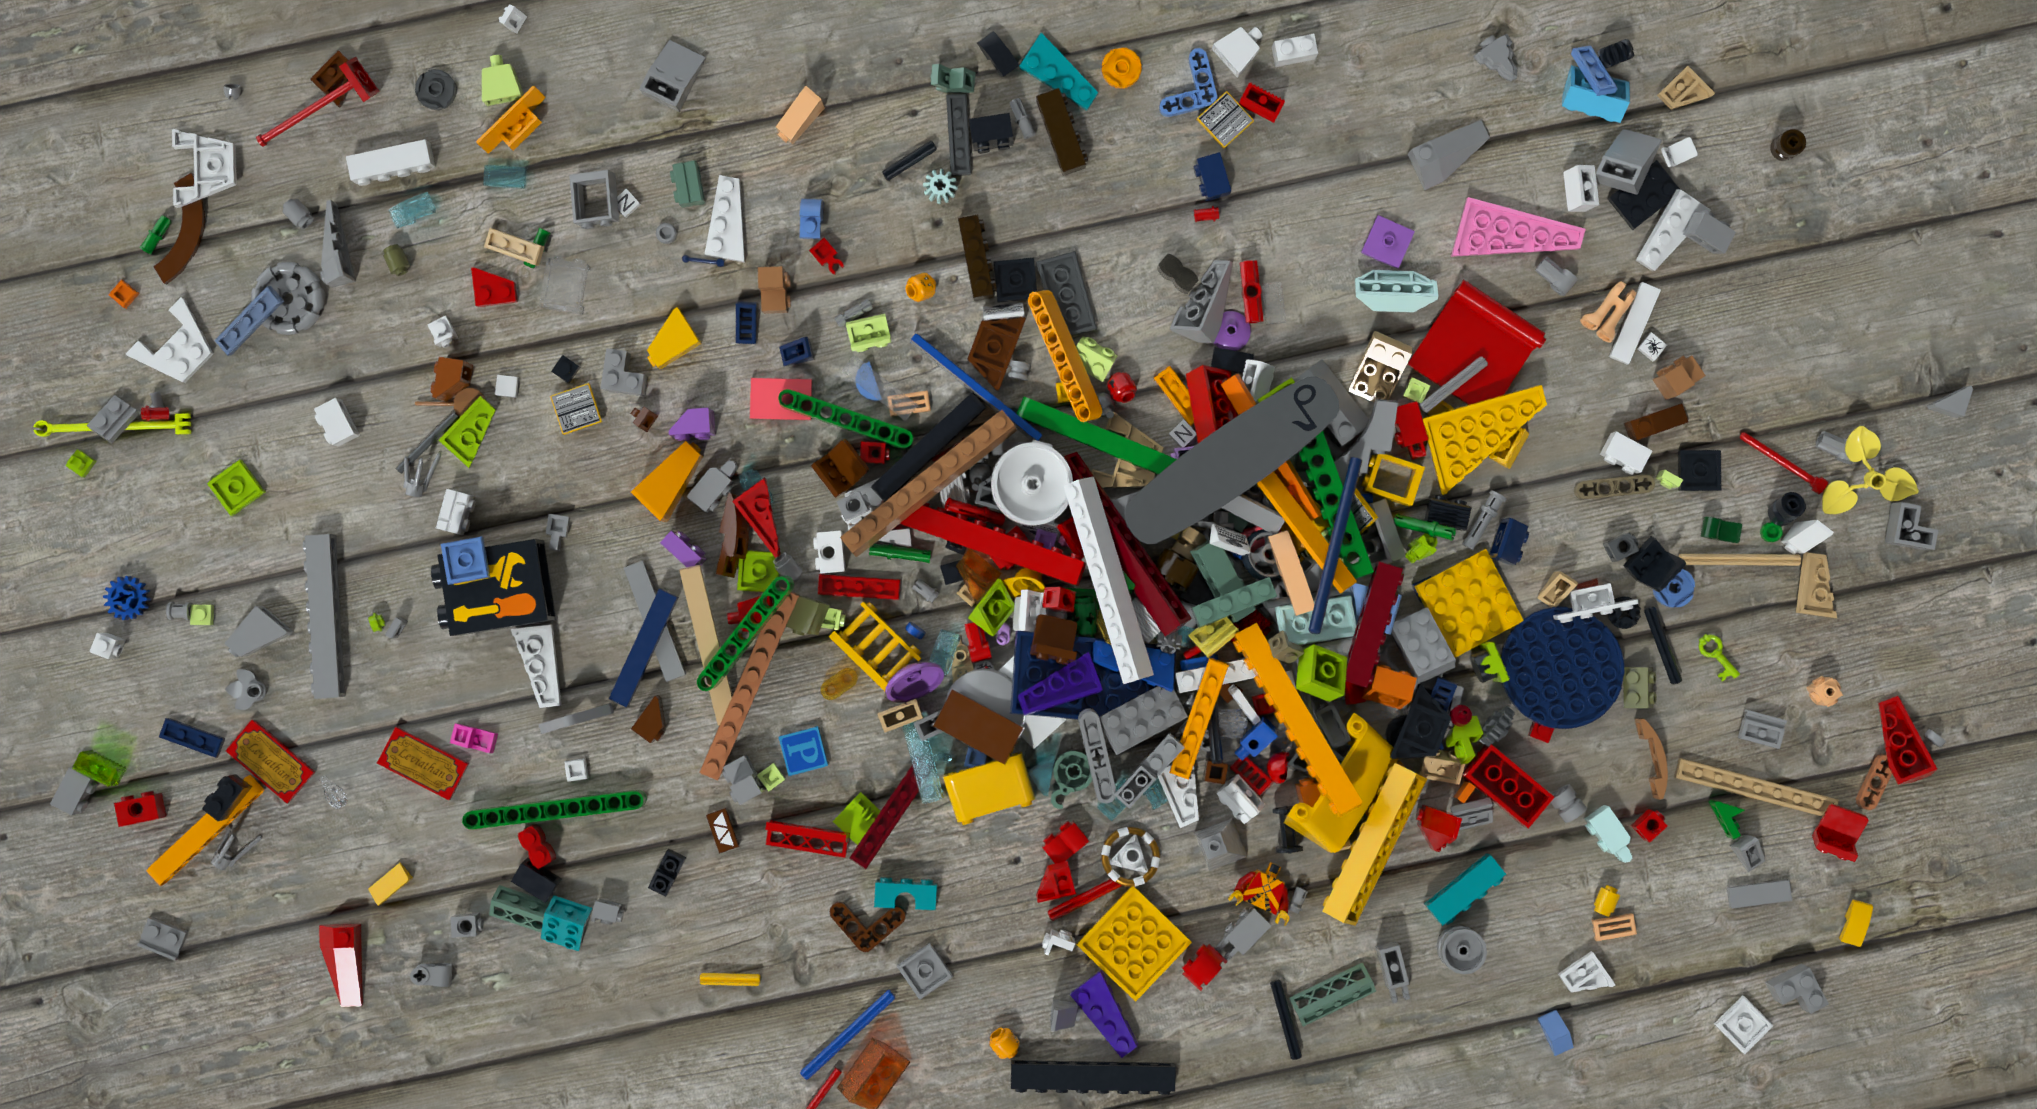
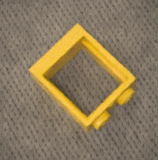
[1361,453,1425,507]

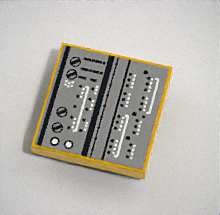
[1196,91,1254,149]
[550,383,603,435]
[1332,488,1379,542]

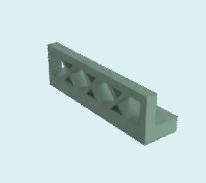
[489,885,550,932]
[1289,963,1376,1027]

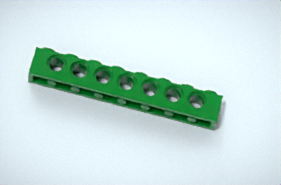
[1299,431,1374,579]

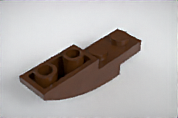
[716,493,749,578]

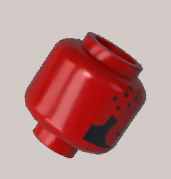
[1107,372,1137,403]

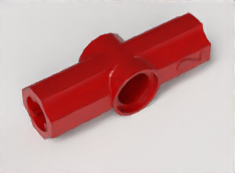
[1239,260,1263,324]

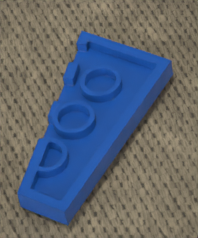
[1092,640,1174,692]

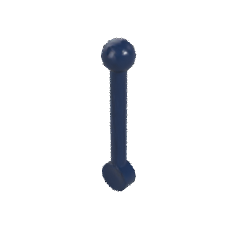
[682,255,724,267]

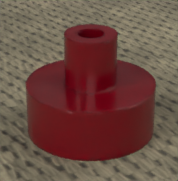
[1450,705,1472,727]

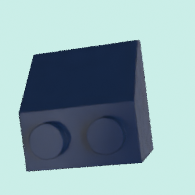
[1489,518,1529,565]

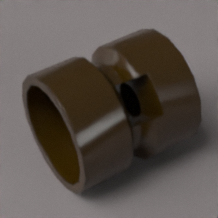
[1770,129,1806,161]

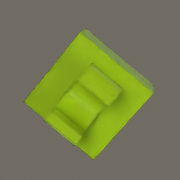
[65,449,97,478]

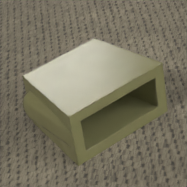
[786,595,830,636]

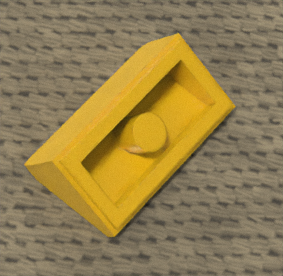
[1489,427,1529,469]
[368,862,413,906]

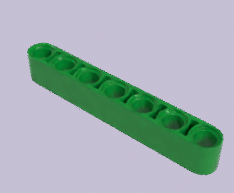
[778,389,913,449]
[697,575,794,691]

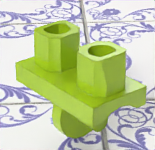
[1405,534,1438,563]

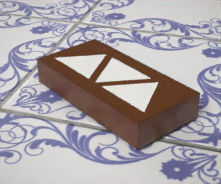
[706,808,739,854]

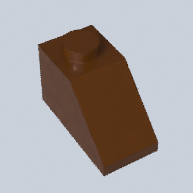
[631,695,666,743]

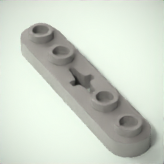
[1078,709,1116,804]

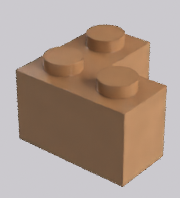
[758,266,791,314]
[1652,355,1706,400]

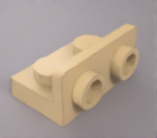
[1419,749,1465,785]

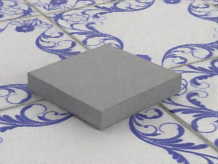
[897,942,953,1000]

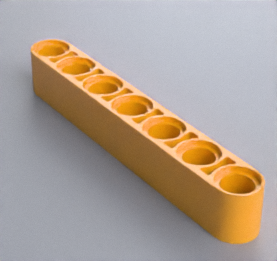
[1028,290,1102,422]
[146,775,265,886]

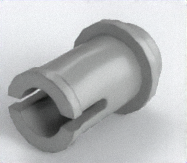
[912,579,939,603]
[1288,886,1308,914]

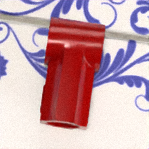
[964,622,992,663]

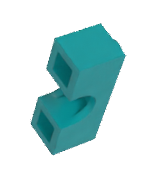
[874,877,938,910]

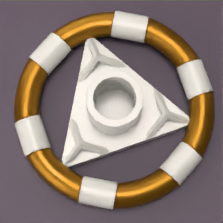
[1101,827,1160,887]

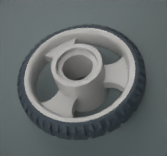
[1242,529,1282,582]

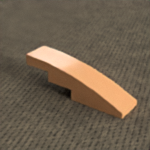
[1268,530,1314,616]

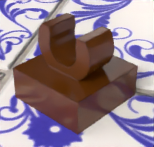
[630,407,658,432]

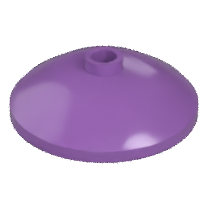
[885,662,944,703]

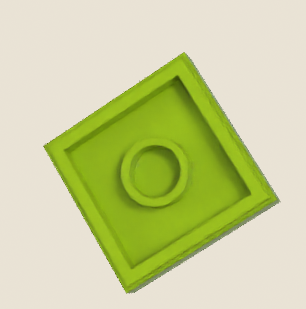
[207,459,266,516]
[737,550,780,592]

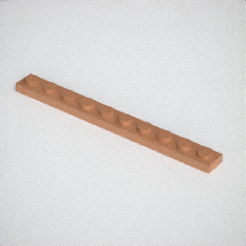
[699,587,800,781]

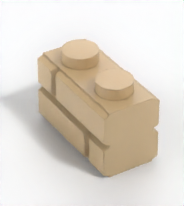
[877,698,924,733]

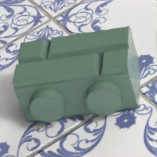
[670,160,705,208]

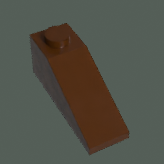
[1624,403,1689,441]

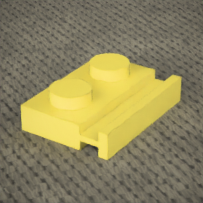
[1188,617,1239,658]

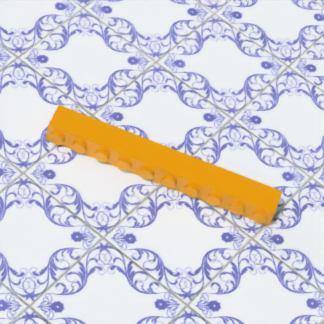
[1233,623,1363,818]

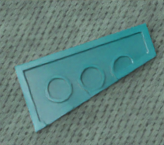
[1019,32,1098,111]

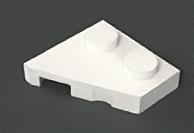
[1558,951,1615,992]

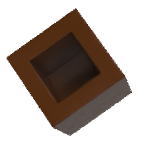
[1203,759,1228,784]

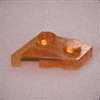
[956,548,1002,605]

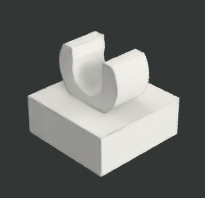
[499,4,527,34]

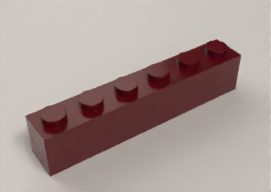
[1346,561,1404,688]

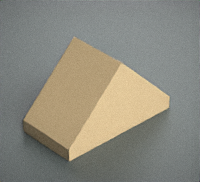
[1537,571,1578,607]

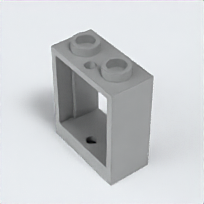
[569,170,619,229]

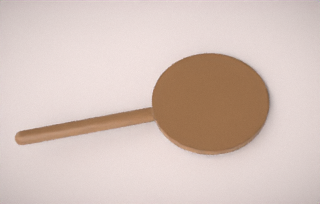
[415,388,485,417]

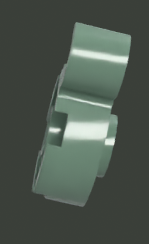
[1051,750,1092,809]

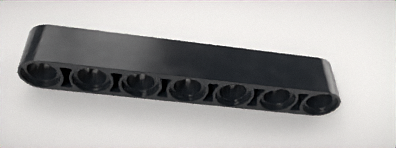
[871,392,986,502]

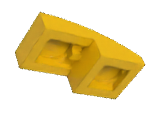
[1839,899,1873,947]

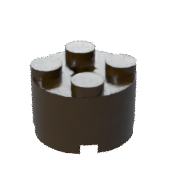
[1155,549,1199,593]

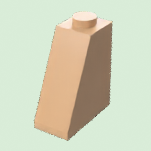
[776,86,825,144]

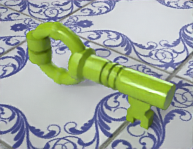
[1698,634,1740,682]

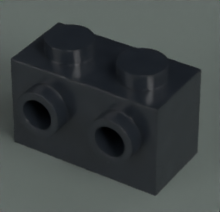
[202,774,252,821]

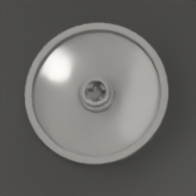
[945,669,1025,749]

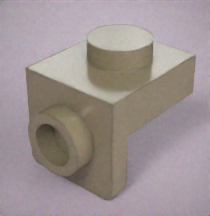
[1268,630,1304,664]

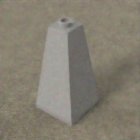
[1194,818,1247,871]

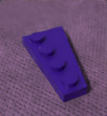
[1018,652,1103,716]
[1070,969,1138,1058]

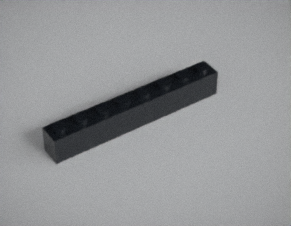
[1011,1060,1176,1095]

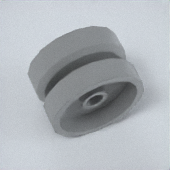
[1436,925,1487,974]

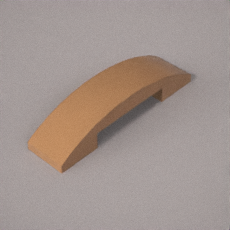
[1635,718,1668,800]

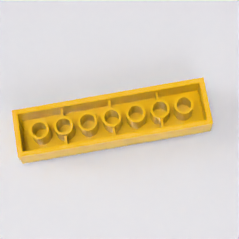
[1322,763,1427,926]

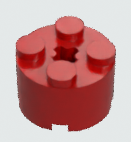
[1182,944,1228,991]

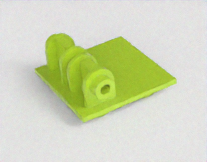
[832,792,880,845]

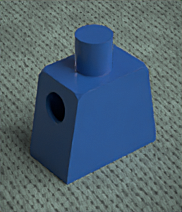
[1234,715,1278,761]

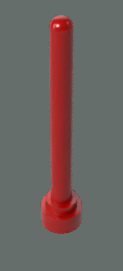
[1740,432,1829,495]

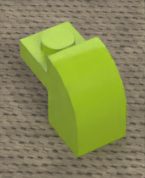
[1446,715,1483,765]

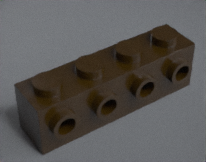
[1036,88,1088,176]
[958,214,997,301]

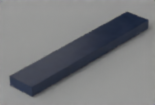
[609,588,679,708]

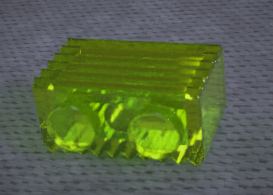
[72,750,126,787]

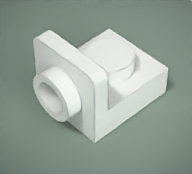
[427,316,458,348]

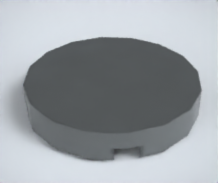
[415,69,457,111]

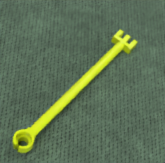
[33,413,191,437]

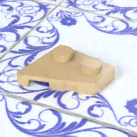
[1657,66,1715,110]

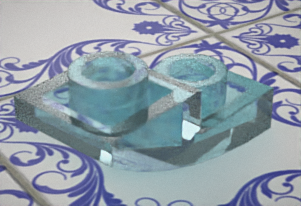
[389,192,436,228]
[929,629,961,677]

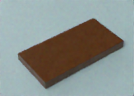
[933,689,1024,765]

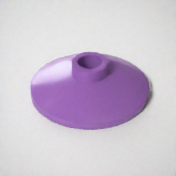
[1214,311,1251,351]

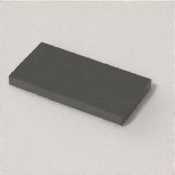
[1036,251,1097,337]

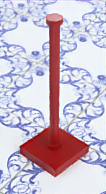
[256,57,380,147]

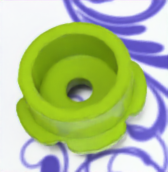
[368,613,386,632]

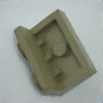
[1623,667,1657,708]

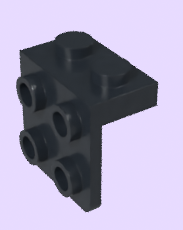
[1623,536,1686,592]

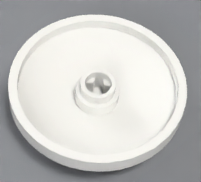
[991,443,1073,526]

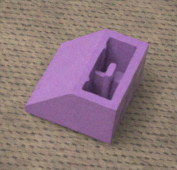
[669,408,716,441]

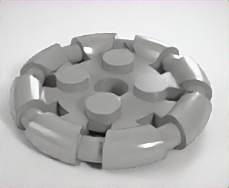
[251,262,325,335]

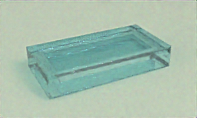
[483,165,527,189]

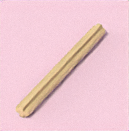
[1678,554,1801,566]

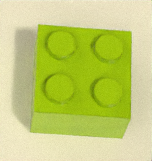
[1296,644,1347,702]

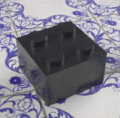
[969,113,1013,154]

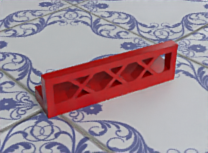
[765,820,850,858]

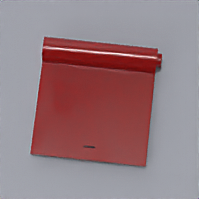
[1407,279,1546,405]

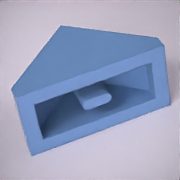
[1537,1010,1574,1056]

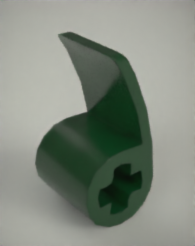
[1700,517,1742,543]

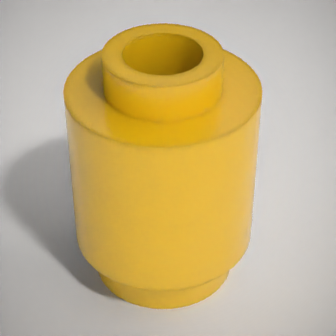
[1594,885,1620,917]

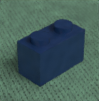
[1193,152,1231,201]

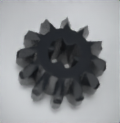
[1597,39,1634,68]

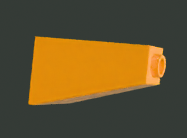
[631,441,703,522]

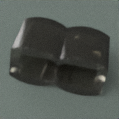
[1157,254,1199,294]

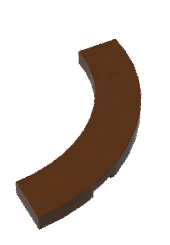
[153,173,205,285]

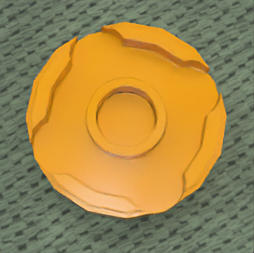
[1101,47,1142,89]

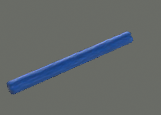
[800,990,895,1080]

